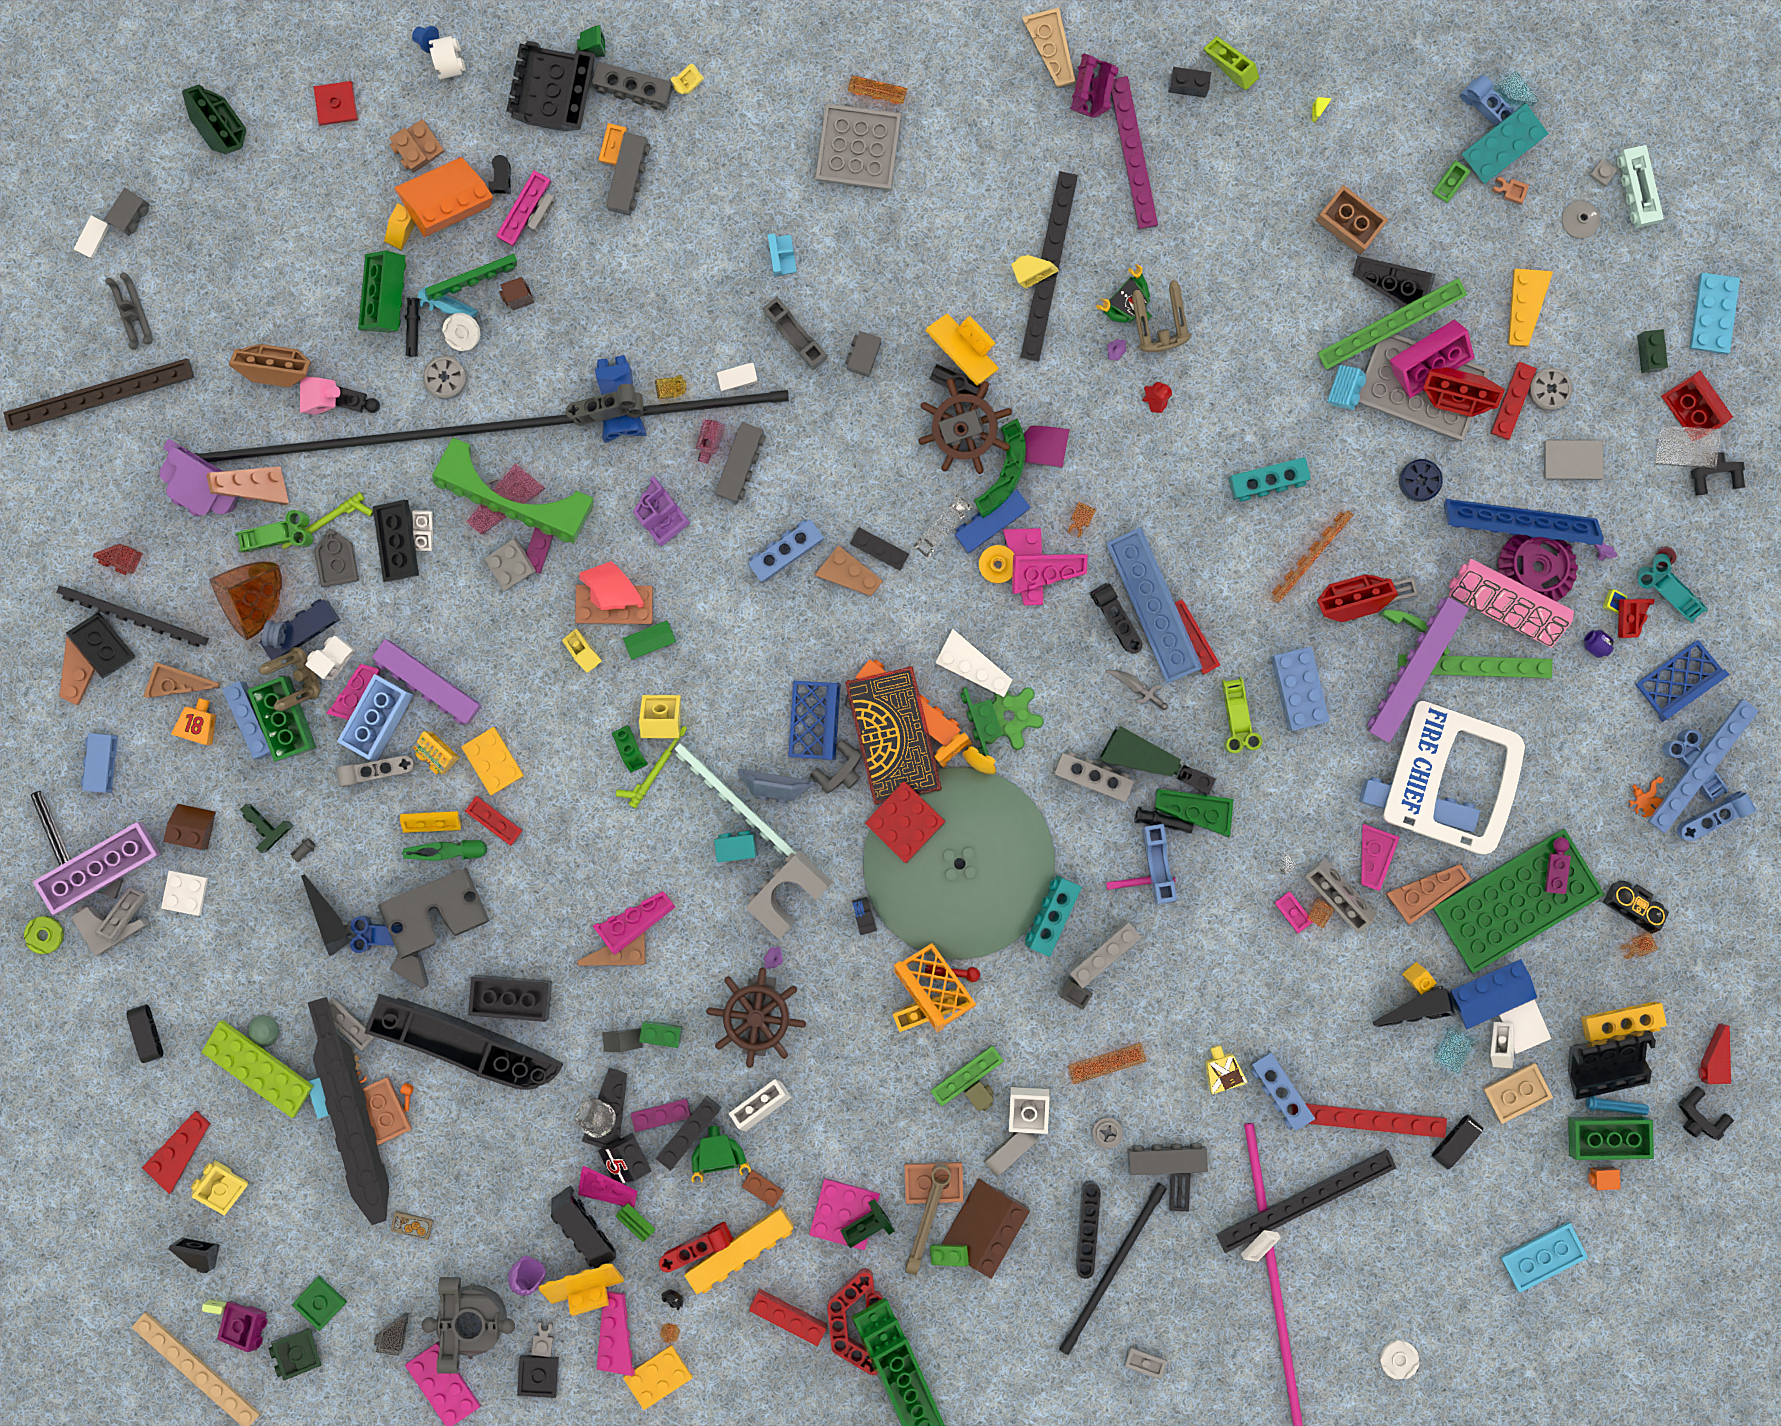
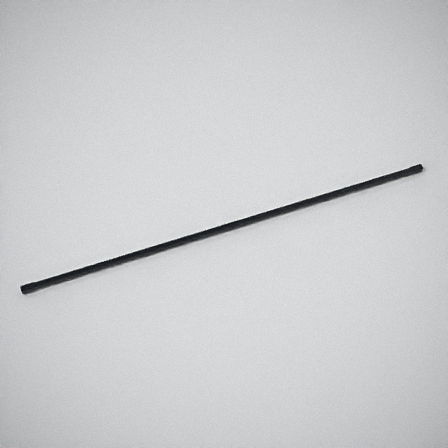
[194,390,789,462]

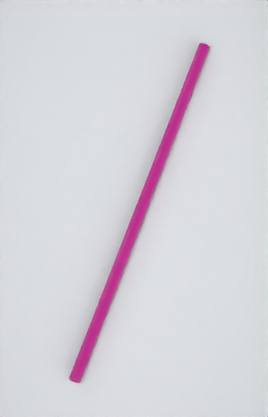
[1244,1123,1303,1426]

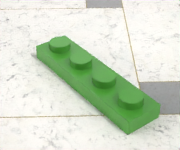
[930,1045,1004,1107]

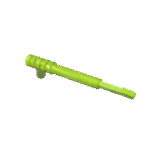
[282,492,373,549]
[616,726,687,809]

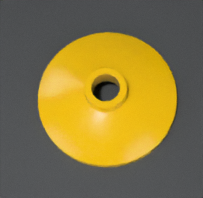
[979,545,1015,583]

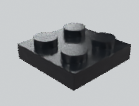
[517,1355,559,1398]

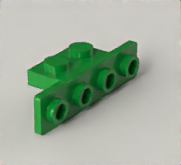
[960,687,1003,756]

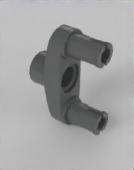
[810,739,863,794]

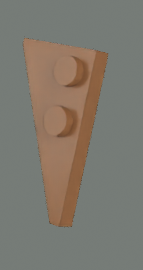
[578,932,646,966]

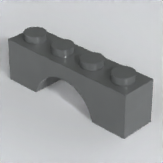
[762,296,827,371]

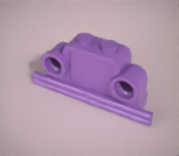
[159,438,251,516]

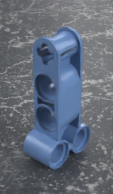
[1460,75,1514,126]
[1662,730,1728,804]
[1677,791,1756,841]

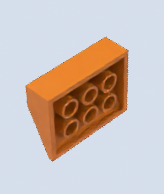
[394,157,493,238]

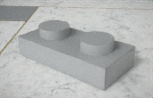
[528,193,556,234]
[1124,1346,1168,1380]

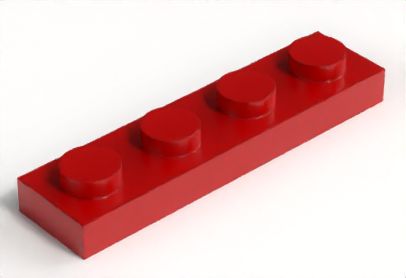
[1490,362,1537,440]
[1175,599,1220,675]

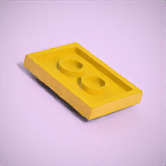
[461,727,524,796]
[623,1344,693,1410]

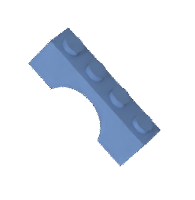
[222,681,271,759]
[1142,824,1177,906]

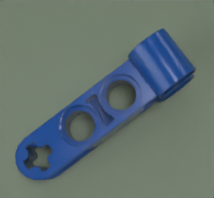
[350,915,403,953]

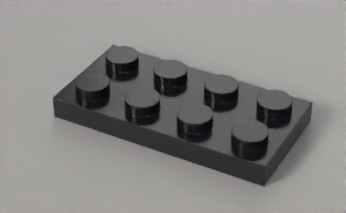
[373,500,419,582]

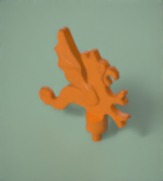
[1629,777,1664,817]

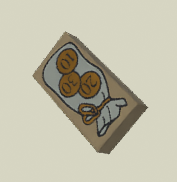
[390,1211,434,1240]

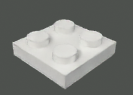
[161,870,208,916]

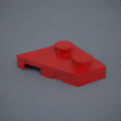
[1618,598,1655,638]

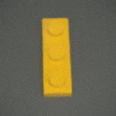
[400,811,461,833]

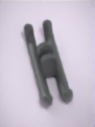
[105,272,153,350]

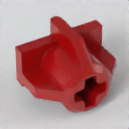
[1142,382,1172,413]

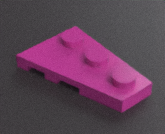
[326,664,381,720]
[578,1166,638,1208]

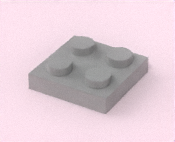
[484,538,536,591]

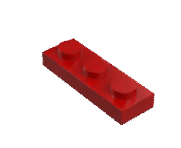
[464,796,523,846]

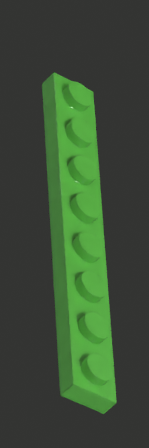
[1317,278,1467,370]
[1397,654,1553,678]

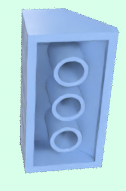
[337,674,414,761]

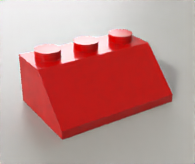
[1661,370,1733,443]

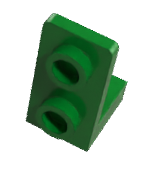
[612,725,648,773]

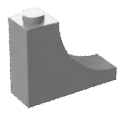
[71,905,150,956]

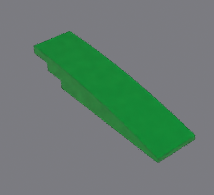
[851,1298,945,1426]

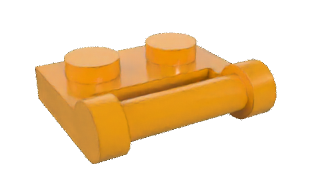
[934,732,972,768]

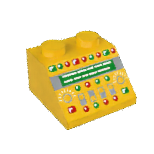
[413,731,460,774]

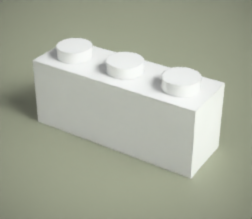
[729,1079,792,1132]

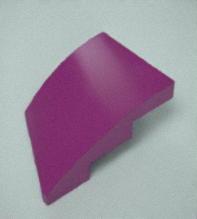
[1024,426,1070,468]

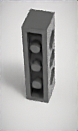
[592,61,673,110]

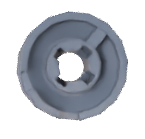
[262,620,286,649]

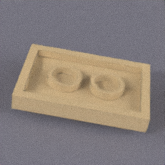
[1482,1062,1553,1124]

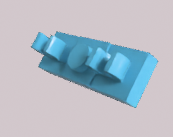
[417,286,478,318]

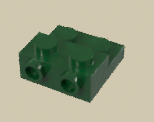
[268,1328,322,1381]

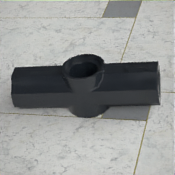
[930,364,988,399]

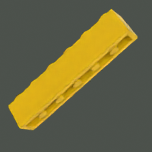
[684,1206,794,1294]

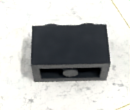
[1168,67,1211,98]

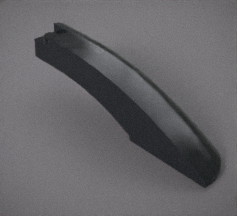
[365,994,563,1090]

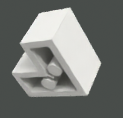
[305,636,357,681]

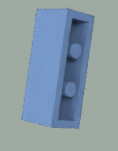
[81,733,118,793]

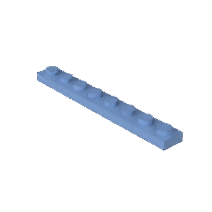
[1648,699,1759,833]

